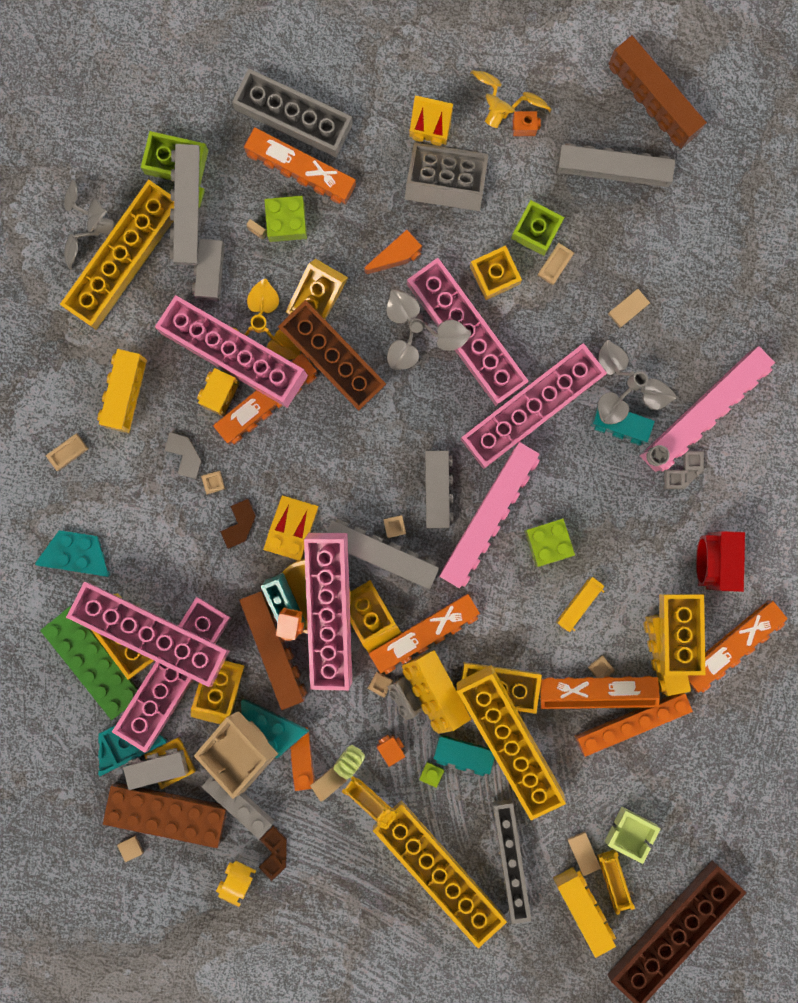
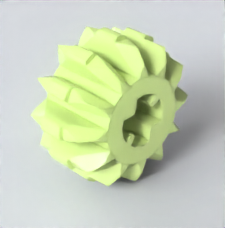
[334,745,365,779]

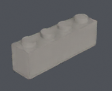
[425,451,453,529]
[201,776,274,839]

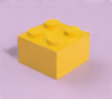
[470,245,522,300]
[197,368,240,417]

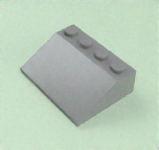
[405,142,488,211]

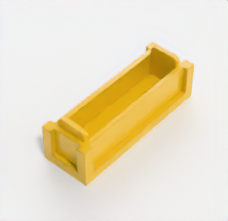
[556,577,605,632]
[341,776,398,830]
[597,849,635,915]

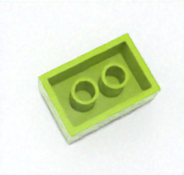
[141,131,209,187]

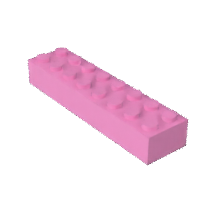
[407,258,529,406]
[155,295,308,408]
[460,343,607,469]
[639,346,775,472]
[439,442,540,588]
[304,533,352,691]
[66,582,229,687]
[112,597,231,753]

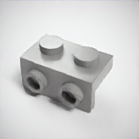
[387,676,423,720]

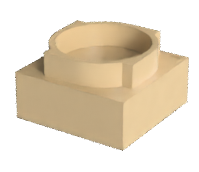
[194,711,278,799]

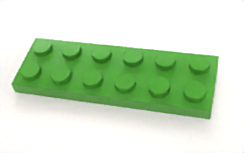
[40,606,138,721]

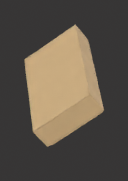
[538,243,574,285]
[608,289,650,328]
[46,433,89,471]
[310,766,347,802]
[567,831,601,876]

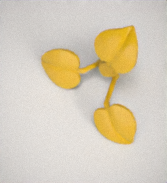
[470,70,552,128]
[232,279,300,360]

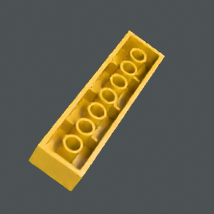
[60,179,174,330]
[457,665,566,820]
[372,800,507,949]

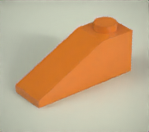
[364,230,422,274]
[290,727,315,791]

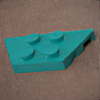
[35,530,110,577]
[241,699,309,759]
[98,725,167,777]

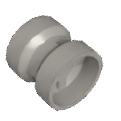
[646,445,670,466]

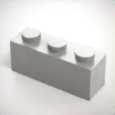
[192,239,225,301]
[123,748,189,790]

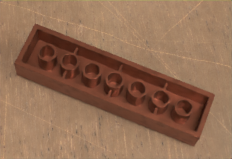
[607,860,747,1003]

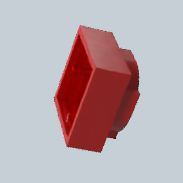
[696,531,745,592]

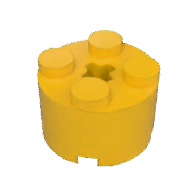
[216,860,257,907]

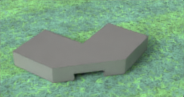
[164,432,202,479]
[664,451,704,489]

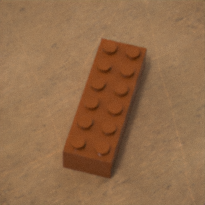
[609,35,707,149]
[278,300,386,411]
[239,591,308,710]
[102,782,227,848]

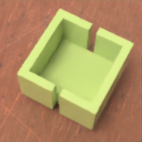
[605,807,660,864]

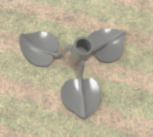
[64,179,114,270]
[386,289,471,370]
[598,340,677,424]

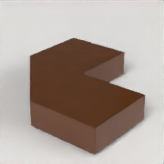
[220,499,256,549]
[259,825,287,881]

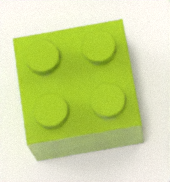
[264,196,307,242]
[511,200,565,256]
[524,519,575,567]

